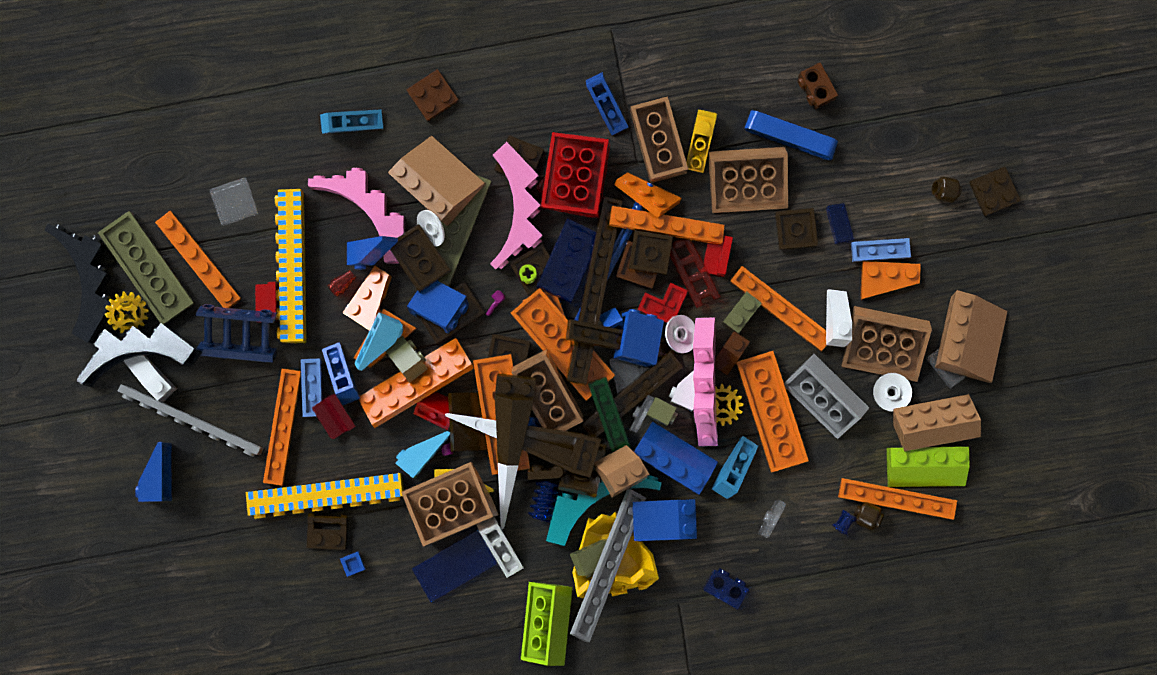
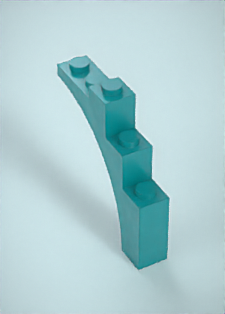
[546,475,662,546]

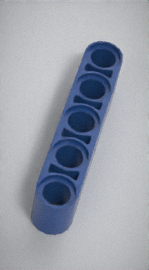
[744,111,838,160]

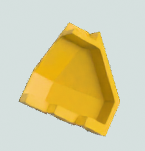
[572,512,659,598]

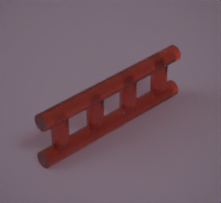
[670,238,721,308]

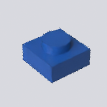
[340,551,366,577]

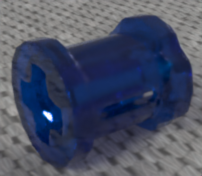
[832,510,856,535]

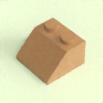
[594,445,649,497]

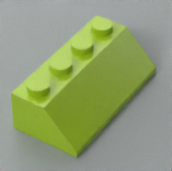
[887,447,969,487]
[521,582,572,666]

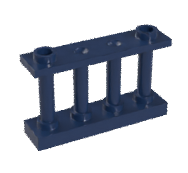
[196,304,277,363]

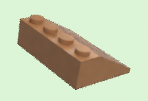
[388,136,485,226]
[709,147,788,213]
[935,290,1007,383]
[842,306,932,382]
[401,462,499,546]

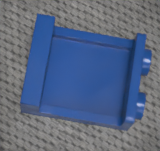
[407,281,469,334]
[614,309,664,367]

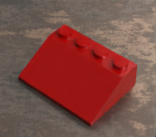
[541,132,611,218]

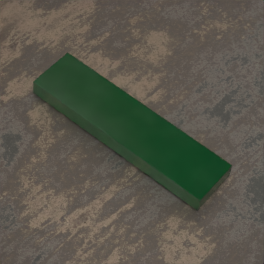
[588,377,631,453]

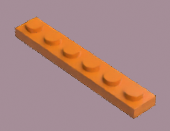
[609,206,725,245]
[155,211,241,308]
[730,266,826,352]
[263,369,301,486]
[838,478,957,520]

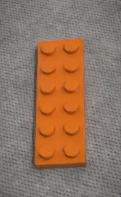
[510,288,615,401]
[359,338,474,428]
[736,351,809,473]
[473,354,530,475]

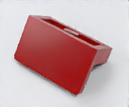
[702,236,733,277]
[255,282,279,323]
[413,392,450,430]

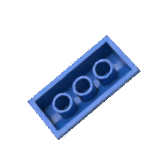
[634,422,718,495]

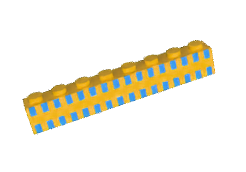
[275,189,306,344]
[246,473,404,519]

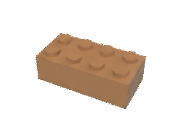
[630,96,688,183]
[512,349,584,431]
[893,394,981,451]

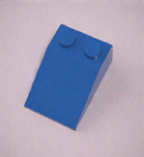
[135,442,172,502]
[632,499,697,541]

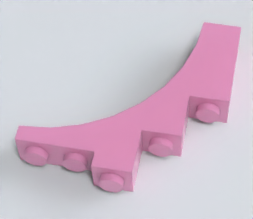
[491,142,542,269]
[308,168,405,264]
[693,318,718,446]

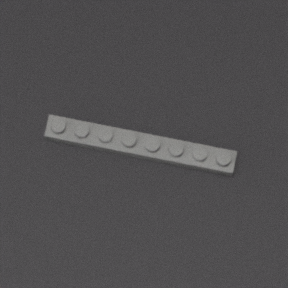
[118,384,264,457]
[570,489,646,642]

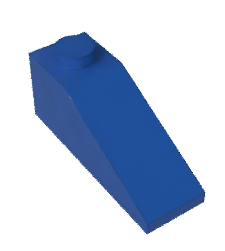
[586,72,628,135]
[347,236,398,270]
[322,342,360,406]

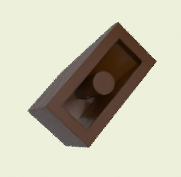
[715,331,750,375]

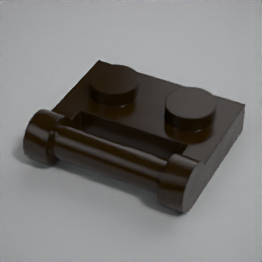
[528,464,563,480]
[306,513,348,550]

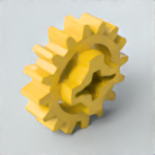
[105,291,149,333]
[715,384,744,426]

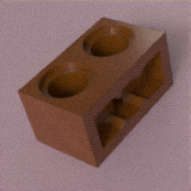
[797,62,838,110]

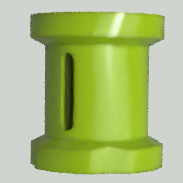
[519,265,537,284]

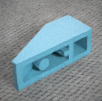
[354,312,403,371]
[396,431,450,478]

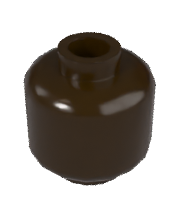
[932,176,962,203]
[854,502,884,531]

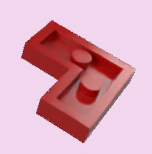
[638,283,688,324]

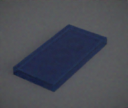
[536,218,596,303]
[412,530,498,602]

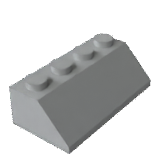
[784,354,869,439]

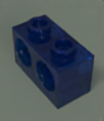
[703,568,749,610]

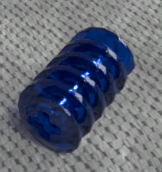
[528,480,559,523]

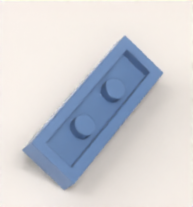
[851,238,911,262]
[301,358,323,417]

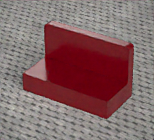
[312,394,356,439]

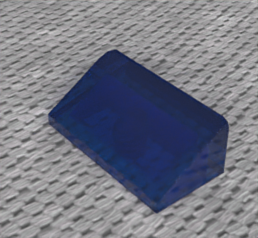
[826,203,854,244]

